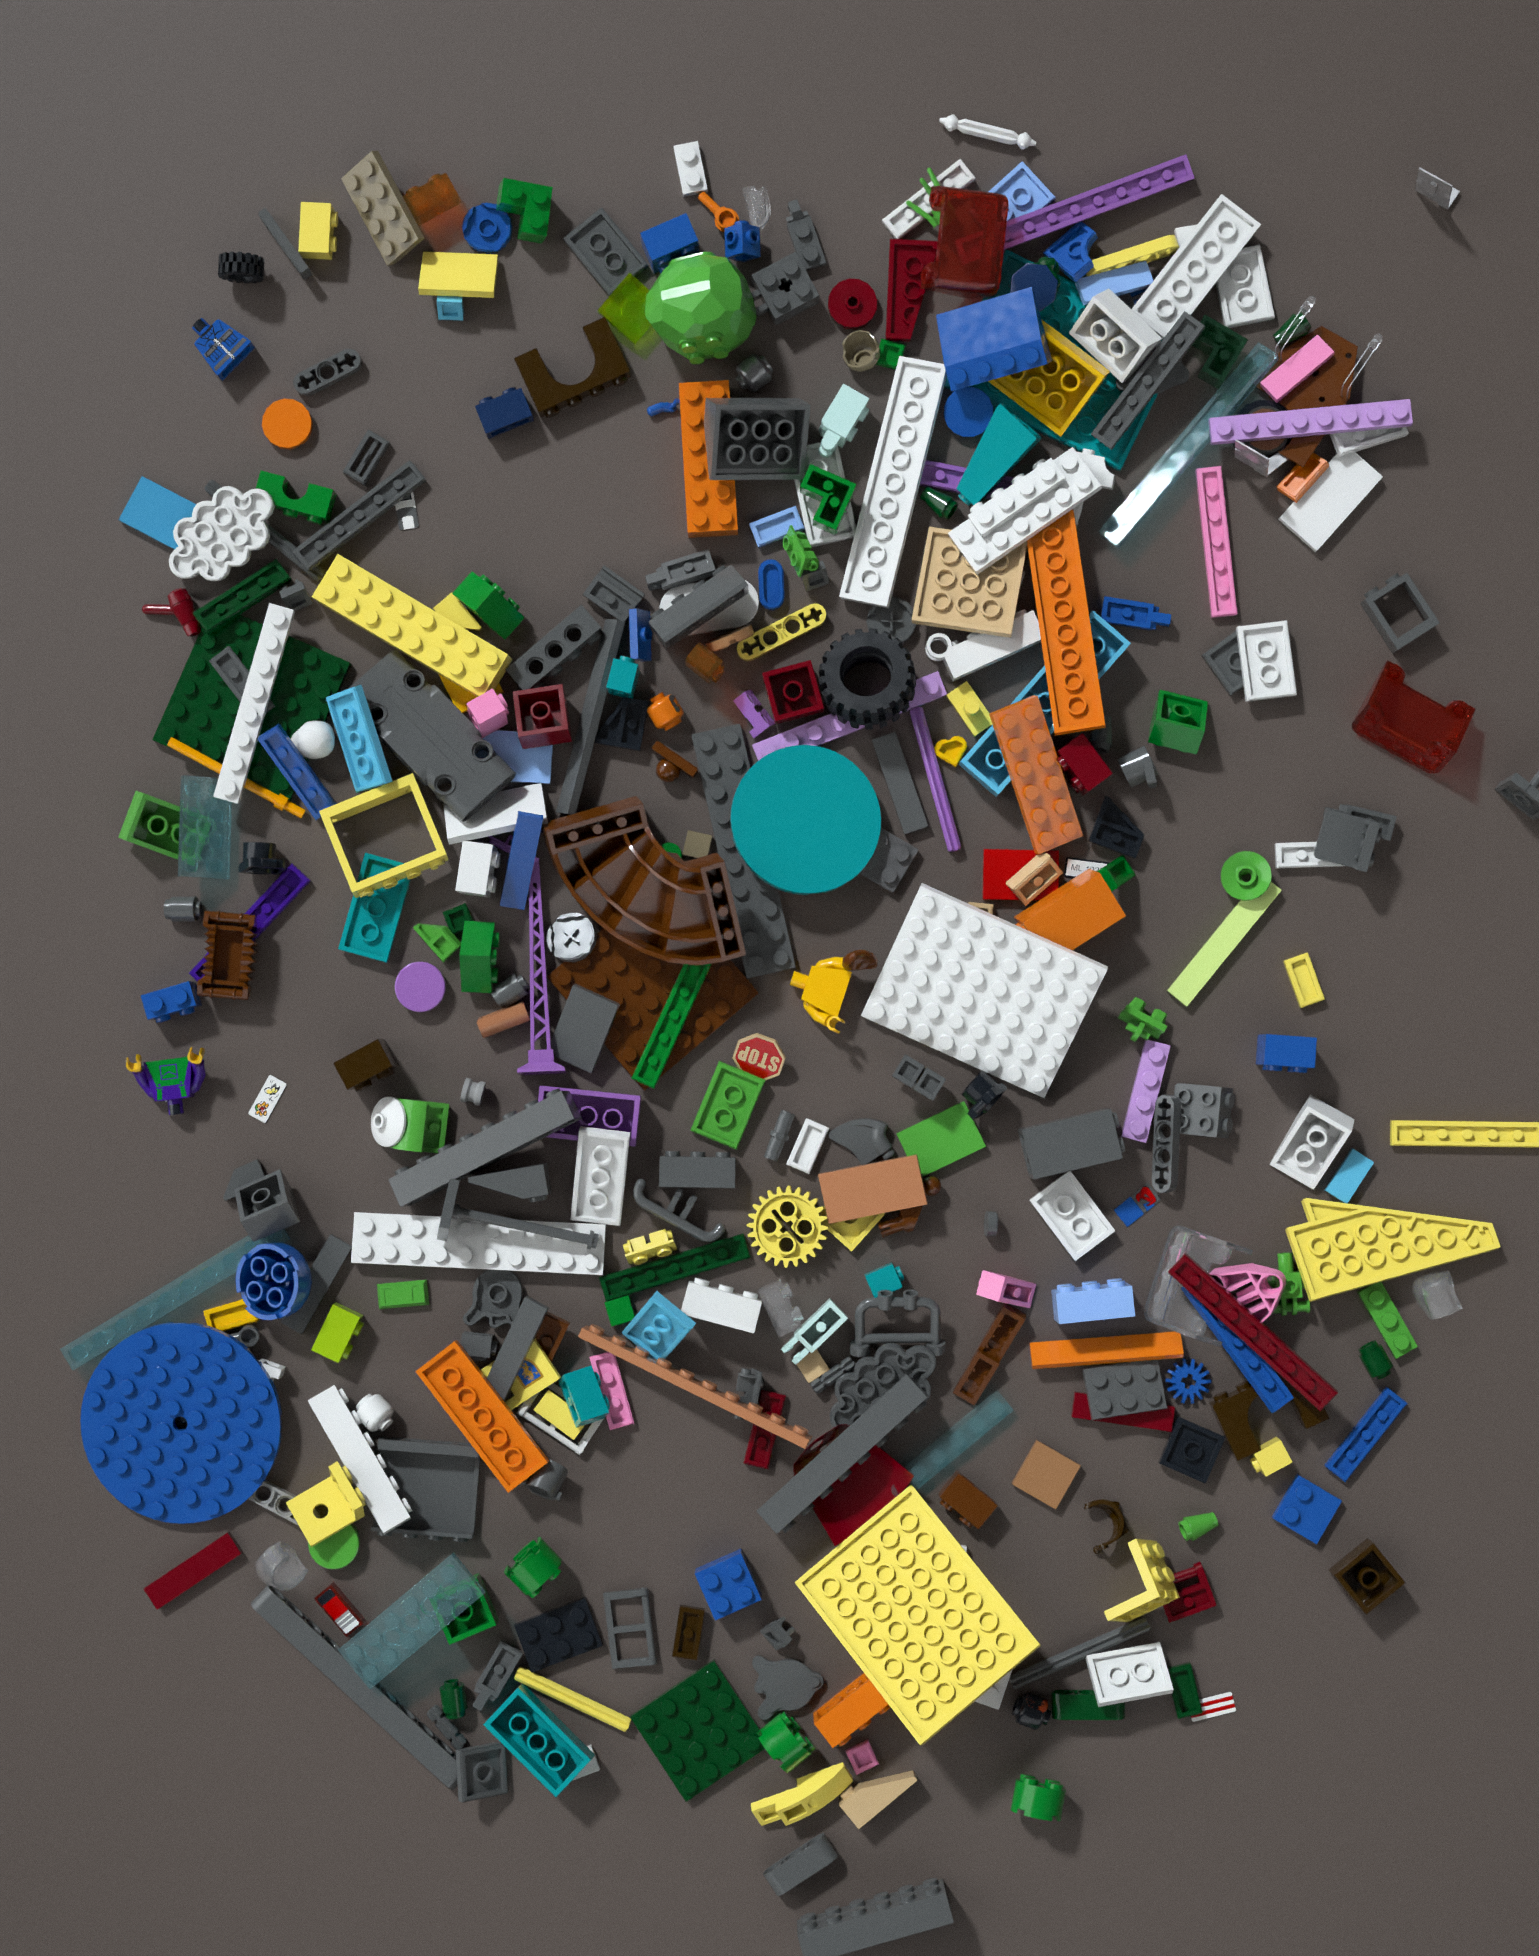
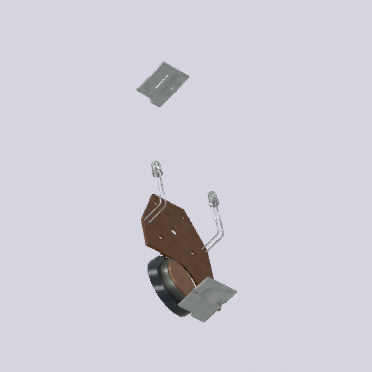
[1232,168,1460,477]

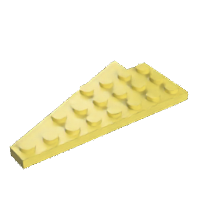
[1285,1198,1501,1302]

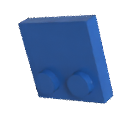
[1272,1474,1342,1544]

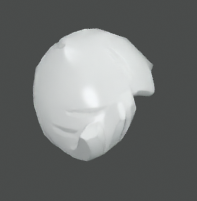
[291,721,335,759]

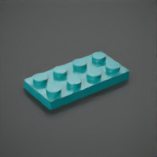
[338,853,411,963]

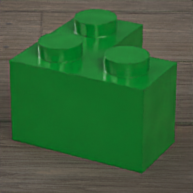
[496,178,553,244]
[800,464,856,535]
[452,571,525,640]
[459,921,500,993]

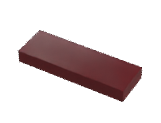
[743,1389,786,1469]

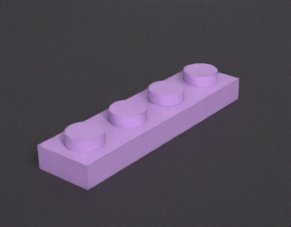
[1121,1040,1171,1143]

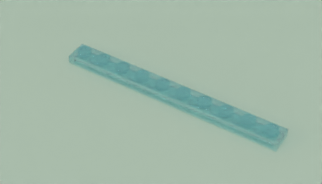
[1099,342,1279,548]
[60,1228,291,1371]

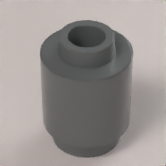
[164,896,203,922]
[491,973,530,1009]

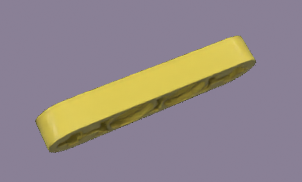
[1086,235,1180,276]
[737,603,826,661]

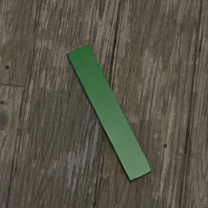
[631,964,712,1089]

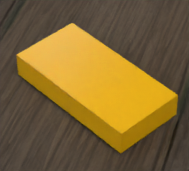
[203,1299,260,1331]

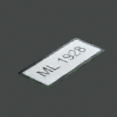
[1064,857,1109,878]

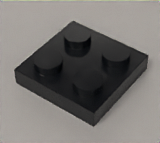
[1158,1416,1226,1484]

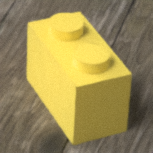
[298,202,338,260]

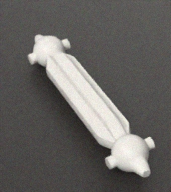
[939,114,1036,149]

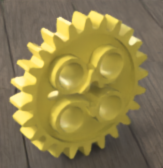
[747,1185,829,1268]

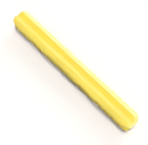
[514,1667,631,1732]

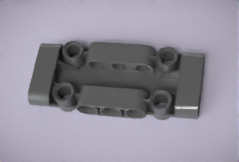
[348,649,516,822]

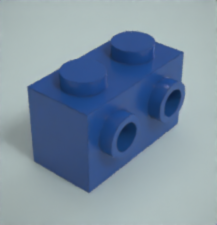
[141,981,202,1023]

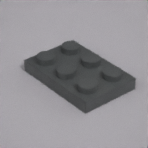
[1082,1360,1167,1421]

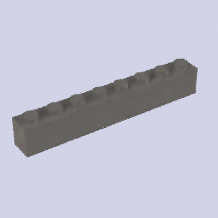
[388,1089,582,1207]
[756,1373,929,1534]

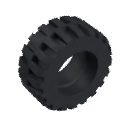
[819,628,916,730]

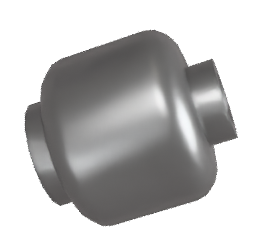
[735,354,773,392]

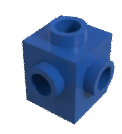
[724,221,761,262]

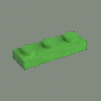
[1357,1282,1418,1359]

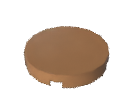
[705,624,754,652]

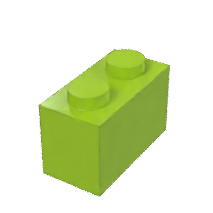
[311,1302,364,1363]

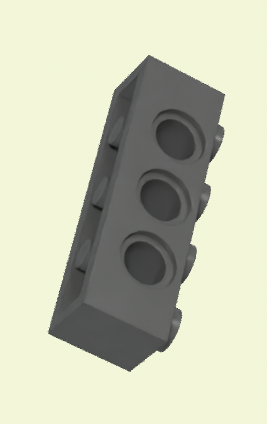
[505,604,602,690]

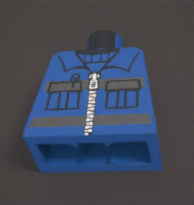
[192,318,255,381]

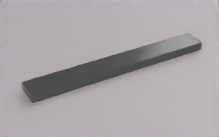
[556,619,625,815]

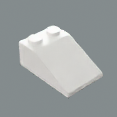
[1270,1094,1355,1190]

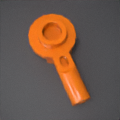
[698,191,739,233]

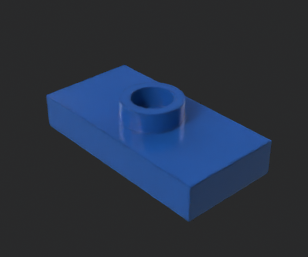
[629,608,652,662]

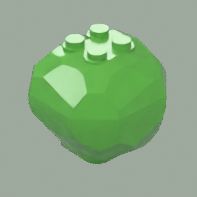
[645,252,757,364]

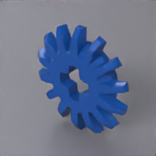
[1165,1358,1211,1404]

